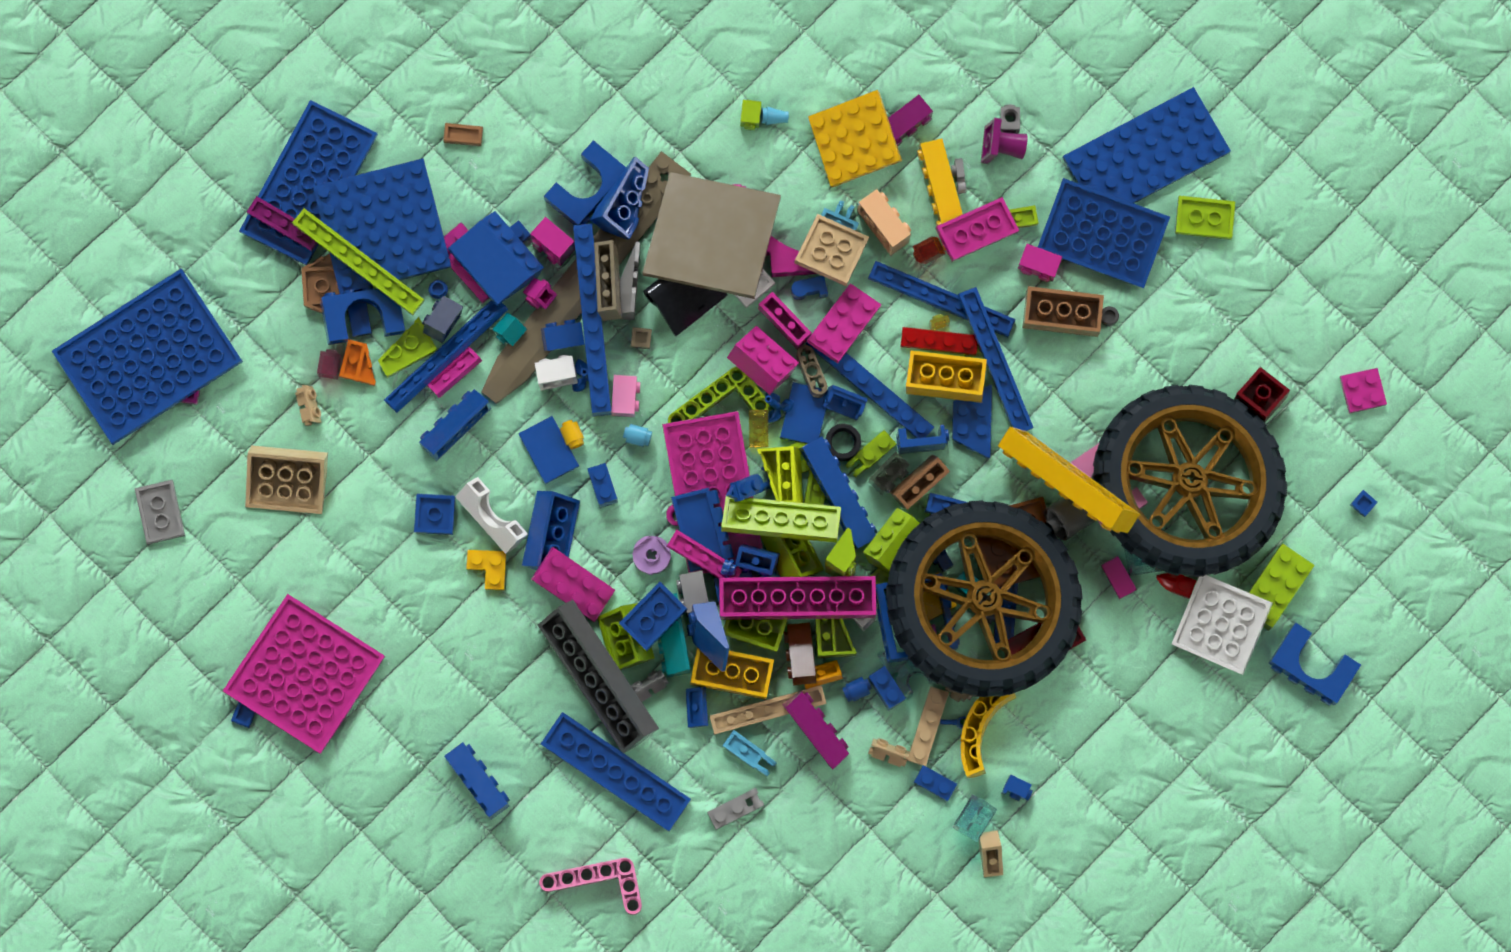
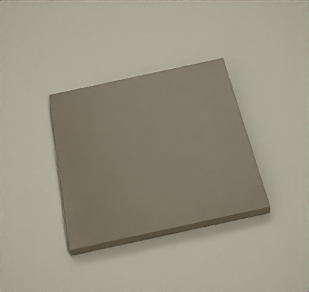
[642,172,781,299]

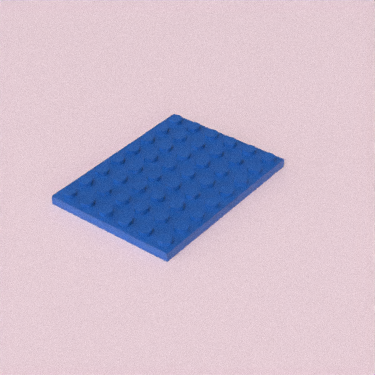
[52,268,243,445]

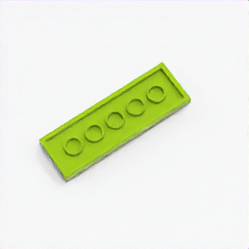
[721,496,841,543]

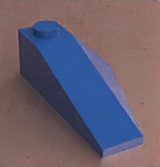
[590,157,649,240]

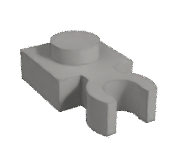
[951,158,966,194]

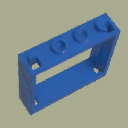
[876,573,960,663]

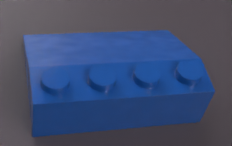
[448,211,544,306]

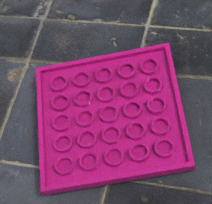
[223,594,385,754]

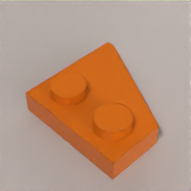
[339,339,376,386]

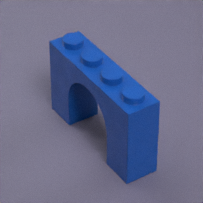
[544,140,626,225]
[320,287,405,345]
[1269,623,1361,706]

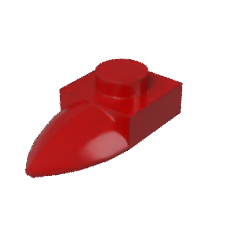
[1156,573,1197,599]

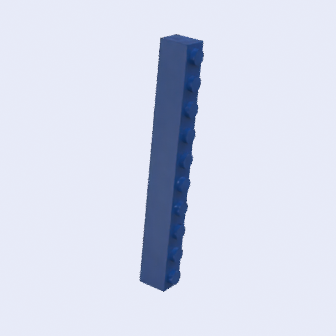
[573,224,612,417]

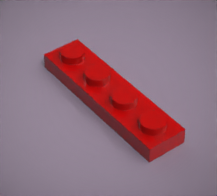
[900,327,977,356]

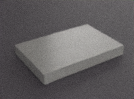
[134,480,185,545]

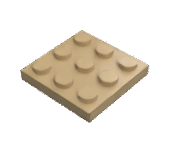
[794,214,869,286]

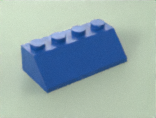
[419,389,491,461]
[522,491,580,570]

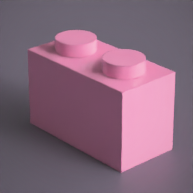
[611,375,640,417]

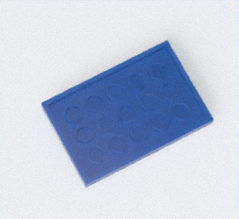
[1038,178,1170,288]

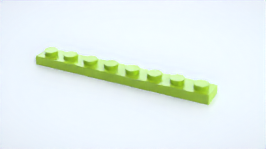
[292,208,425,316]

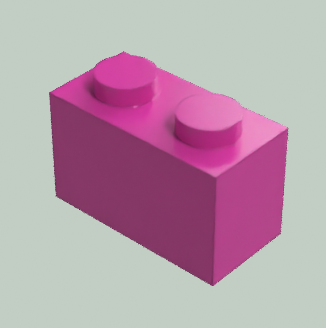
[1017,244,1063,282]

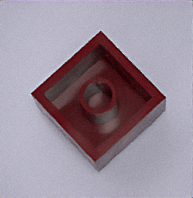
[1234,367,1290,423]

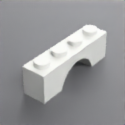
[455,477,528,554]

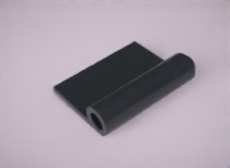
[643,279,728,336]

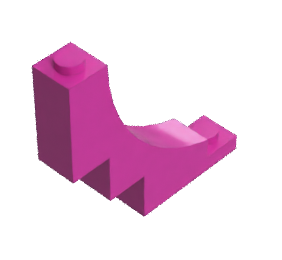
[733,184,817,277]

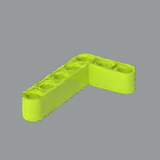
[668,367,769,423]

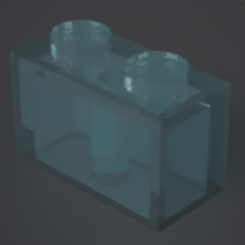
[952,794,997,842]

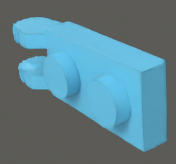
[722,730,777,776]

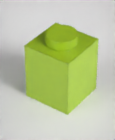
[740,100,762,130]

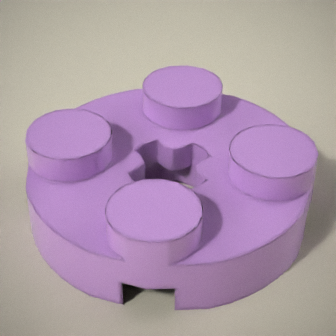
[633,536,671,575]

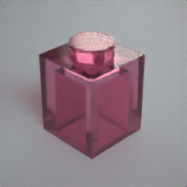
[317,349,341,380]

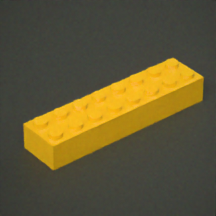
[998,427,1140,533]

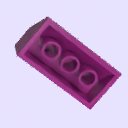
[782,690,849,770]

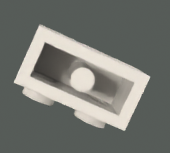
[535,355,578,391]

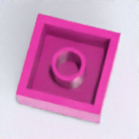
[530,217,575,266]

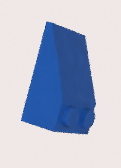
[687,601,729,672]

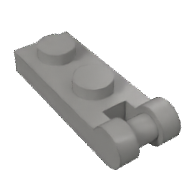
[707,788,764,830]

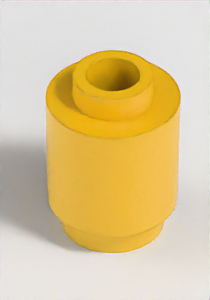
[560,420,584,450]

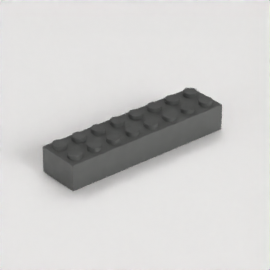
[538,600,659,754]

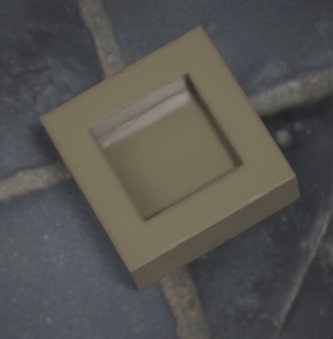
[631,327,652,349]

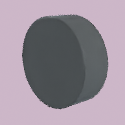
[1101,306,1119,326]

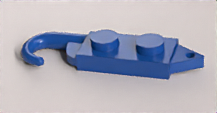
[726,467,771,502]

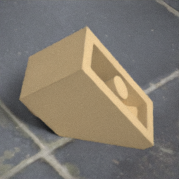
[978,830,1003,878]

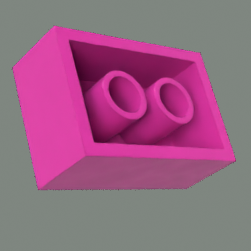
[727,326,799,395]

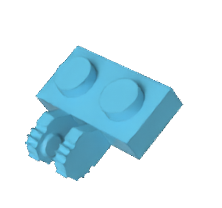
[821,200,859,231]

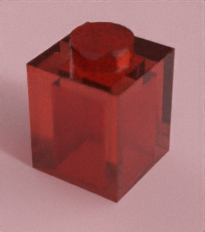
[912,236,945,264]

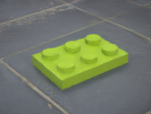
[1175,195,1235,240]

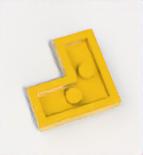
[466,550,506,590]

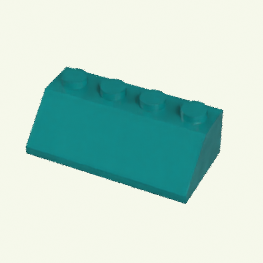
[658,593,690,677]

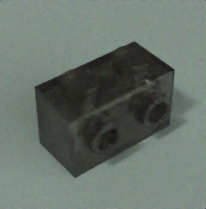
[868,452,910,495]

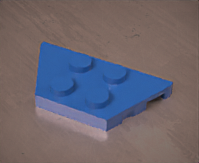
[952,385,992,459]

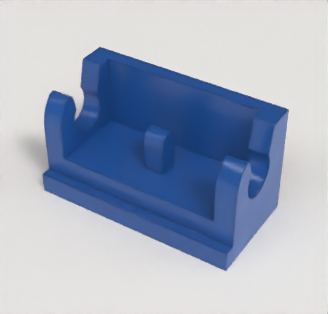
[822,385,868,420]

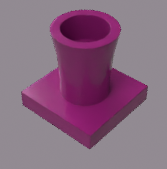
[981,118,1028,164]

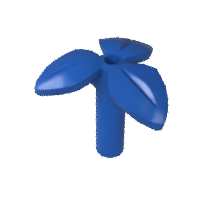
[572,359,589,392]
[765,392,794,423]

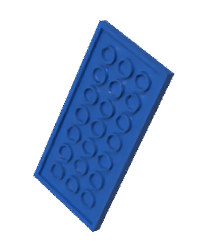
[1062,87,1231,203]
[239,100,378,265]

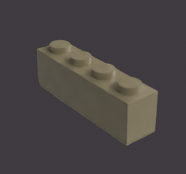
[594,240,622,321]

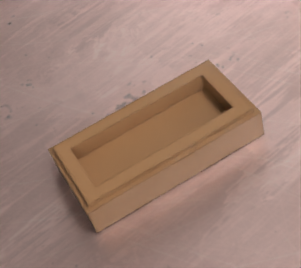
[443,123,483,146]

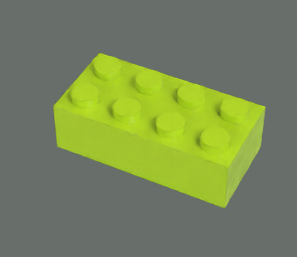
[1248,543,1315,631]

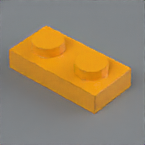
[804,660,843,689]

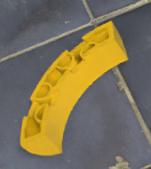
[961,693,1016,778]

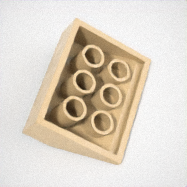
[245,445,328,514]

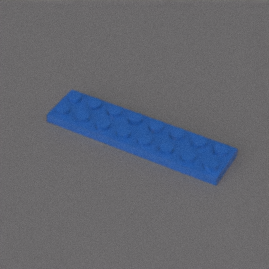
[540,712,691,831]

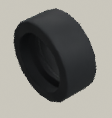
[826,424,861,461]

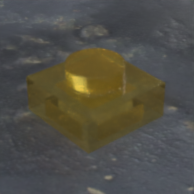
[929,314,950,330]

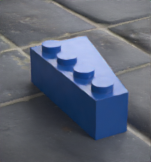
[444,742,510,820]

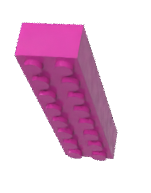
[719,576,876,620]

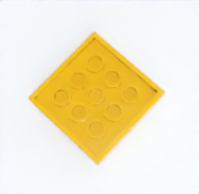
[808,90,902,188]

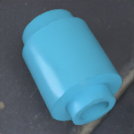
[623,424,652,447]

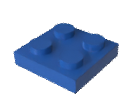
[414,494,456,535]

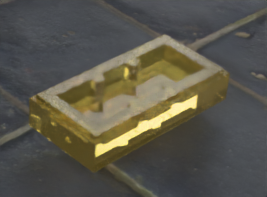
[749,410,768,448]

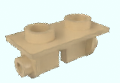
[295,385,322,426]
[868,738,910,767]

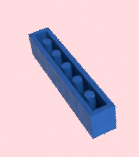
[799,436,877,549]

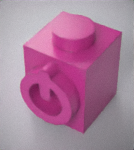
[523,278,557,309]

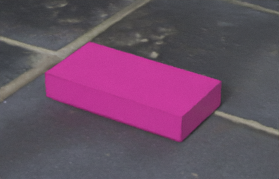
[1101,556,1137,600]

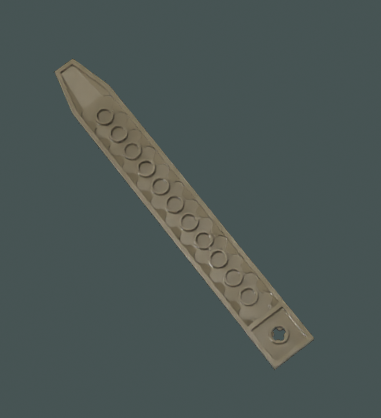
[481,151,691,404]

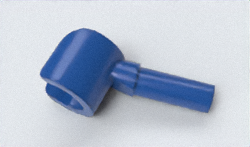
[940,716,966,729]

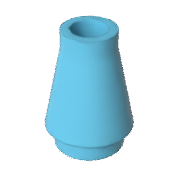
[760,107,789,125]

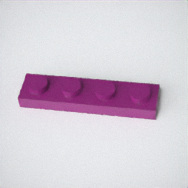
[247,196,317,251]

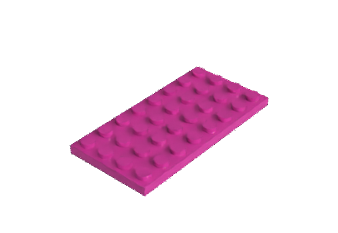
[662,411,763,574]

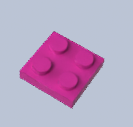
[1339,368,1387,414]

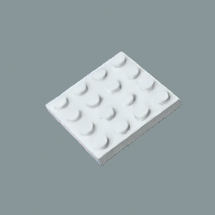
[1172,575,1273,675]

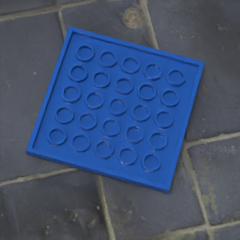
[313,158,452,294]

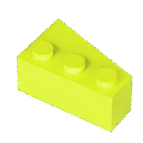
[757,446,803,503]

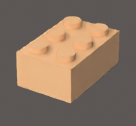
[857,189,911,256]

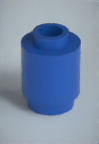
[842,677,872,702]

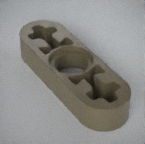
[796,345,828,398]

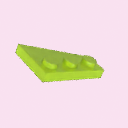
[378,317,437,378]

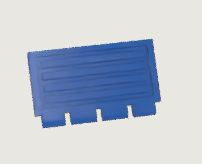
[671,488,734,572]

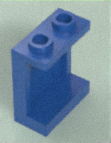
[896,425,949,454]

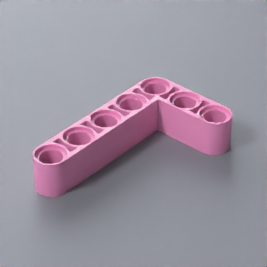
[539,858,642,915]

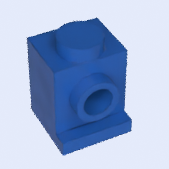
[1001,775,1033,801]

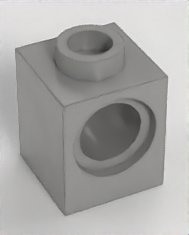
[999,104,1020,134]

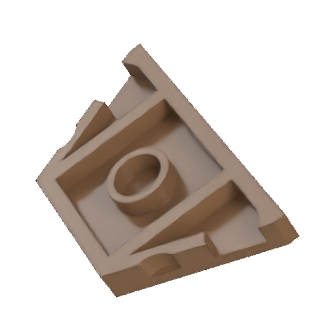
[301,253,340,314]

